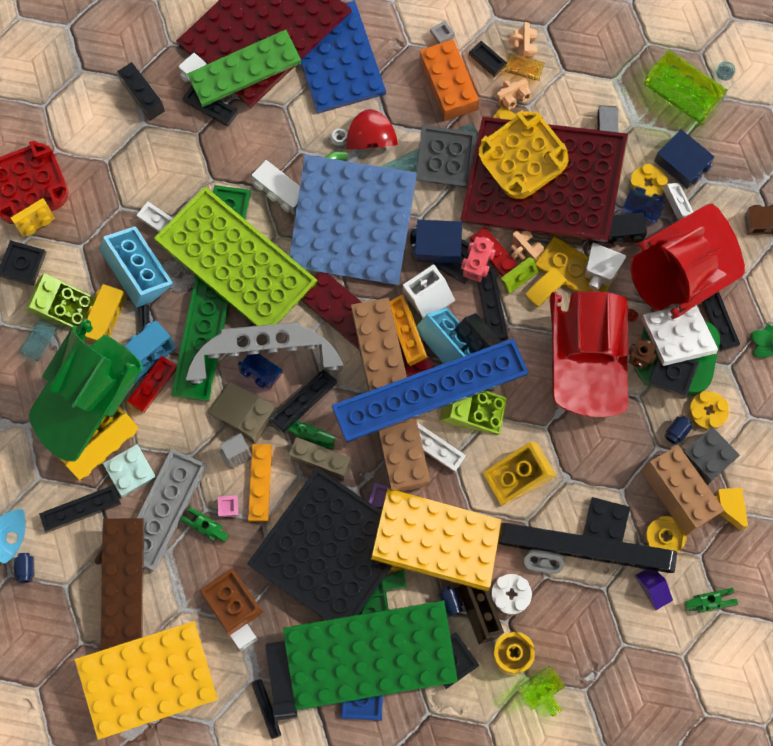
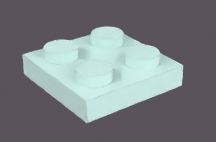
[103,444,156,498]

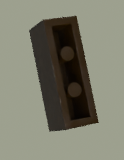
[457,584,504,645]

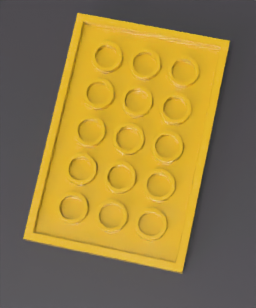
[371,488,501,591]
[75,621,218,740]

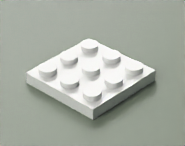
[641,305,718,366]

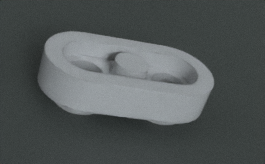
[524,549,564,574]

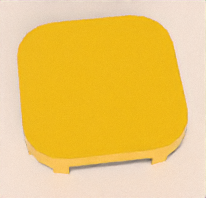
[479,110,569,199]

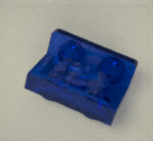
[623,186,666,223]
[238,354,283,390]

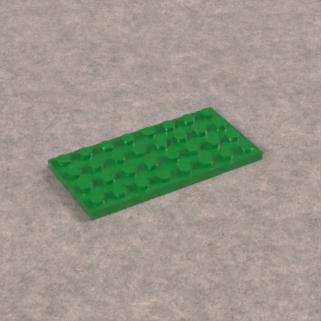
[283,600,458,710]

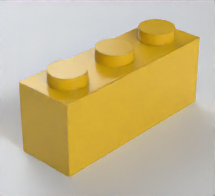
[84,284,127,344]

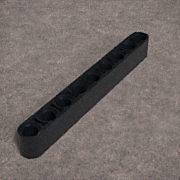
[498,523,677,573]

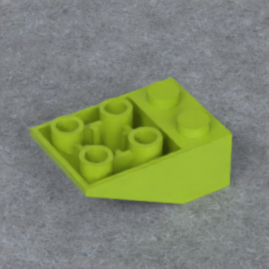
[24,273,95,329]
[439,391,507,435]

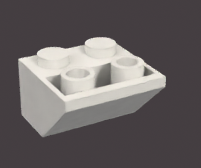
[403,265,455,319]

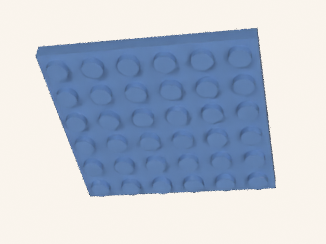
[289,155,417,285]

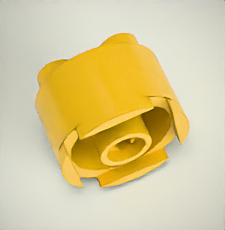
[492,632,535,676]

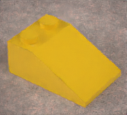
[483,442,557,506]

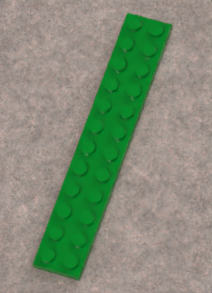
[171,185,251,402]

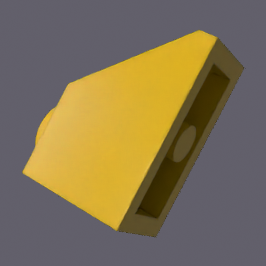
[714,487,748,530]

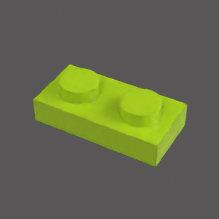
[501,257,539,294]

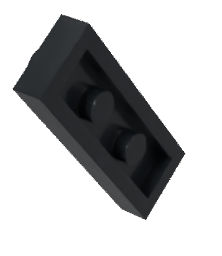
[182,86,238,127]

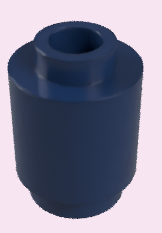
[664,416,692,445]
[14,553,35,583]
[438,585,463,617]

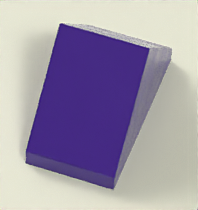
[635,569,673,611]

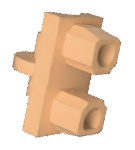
[508,22,537,60]
[497,78,531,110]
[511,231,544,263]

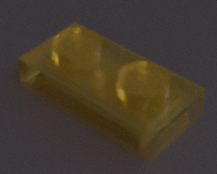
[505,53,545,81]

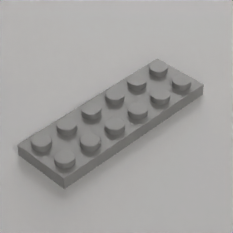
[137,449,207,572]

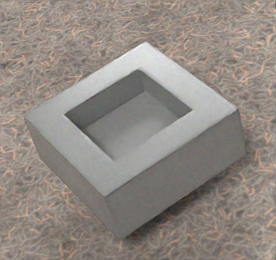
[430,21,455,44]

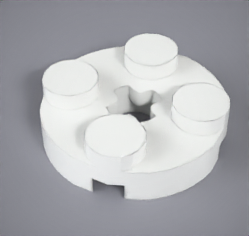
[491,574,532,615]

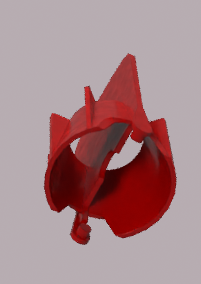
[630,204,745,319]
[550,291,629,417]

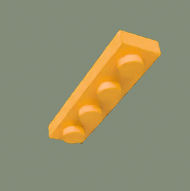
[390,294,428,366]
[248,444,272,522]

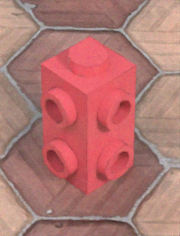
[461,236,496,282]

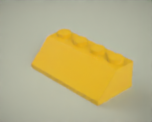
[60,407,139,481]

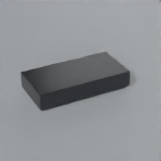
[469,41,507,77]

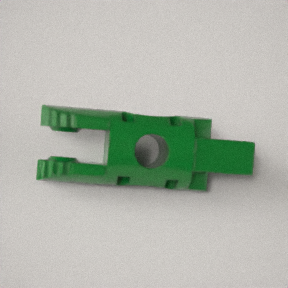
[287,421,335,450]
[180,506,229,543]
[684,588,739,613]

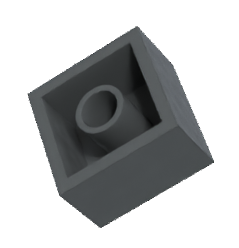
[684,427,740,485]

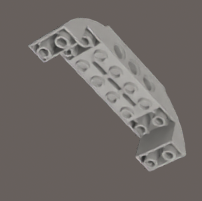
[186,322,343,384]

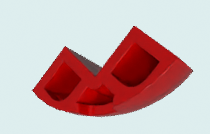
[346,109,398,150]

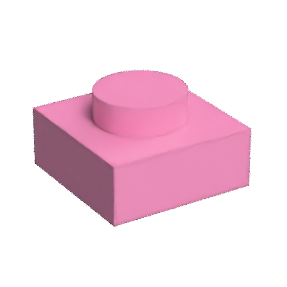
[218,495,239,518]

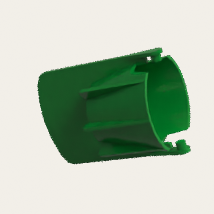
[29,319,143,462]

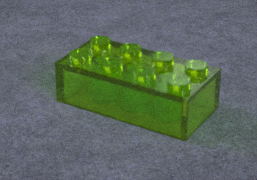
[644,49,728,126]

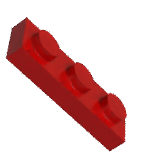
[470,226,518,277]
[128,356,177,413]

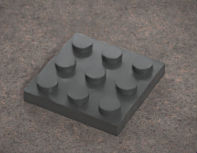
[416,125,476,188]

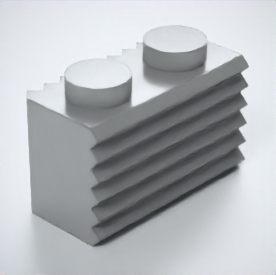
[219,433,252,469]

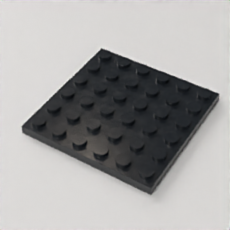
[247,467,393,620]

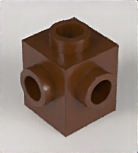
[627,339,657,370]

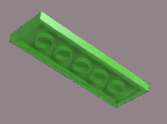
[187,30,302,107]

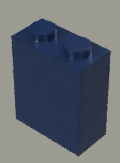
[654,129,715,189]
[412,219,462,263]

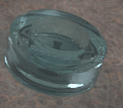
[716,62,735,81]

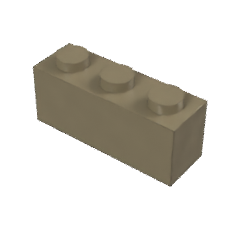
[289,437,352,481]

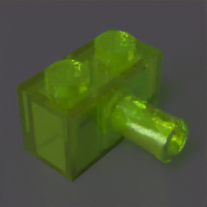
[516,665,566,717]

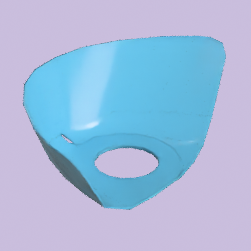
[0,509,25,563]

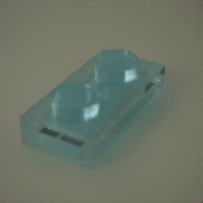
[20,320,57,361]

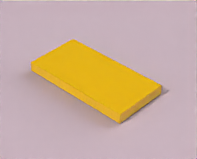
[536,236,618,292]

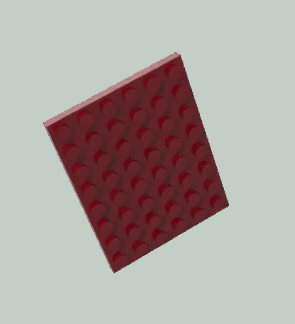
[176,0,352,108]
[460,116,628,242]

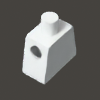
[585,243,626,291]

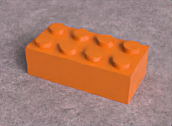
[420,39,479,121]

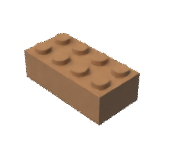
[640,445,725,536]

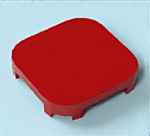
[0,141,69,225]

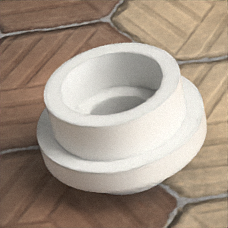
[331,128,348,147]

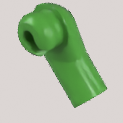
[324,152,348,161]

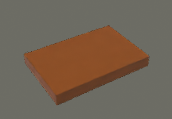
[200,568,263,636]

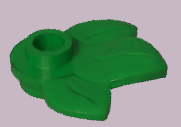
[750,323,773,358]

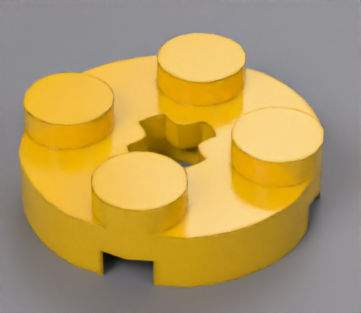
[630,164,668,202]
[689,391,729,431]
[646,516,687,553]

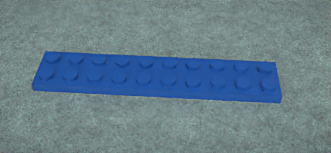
[332,338,529,443]

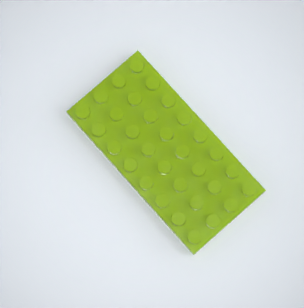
[154,187,317,326]

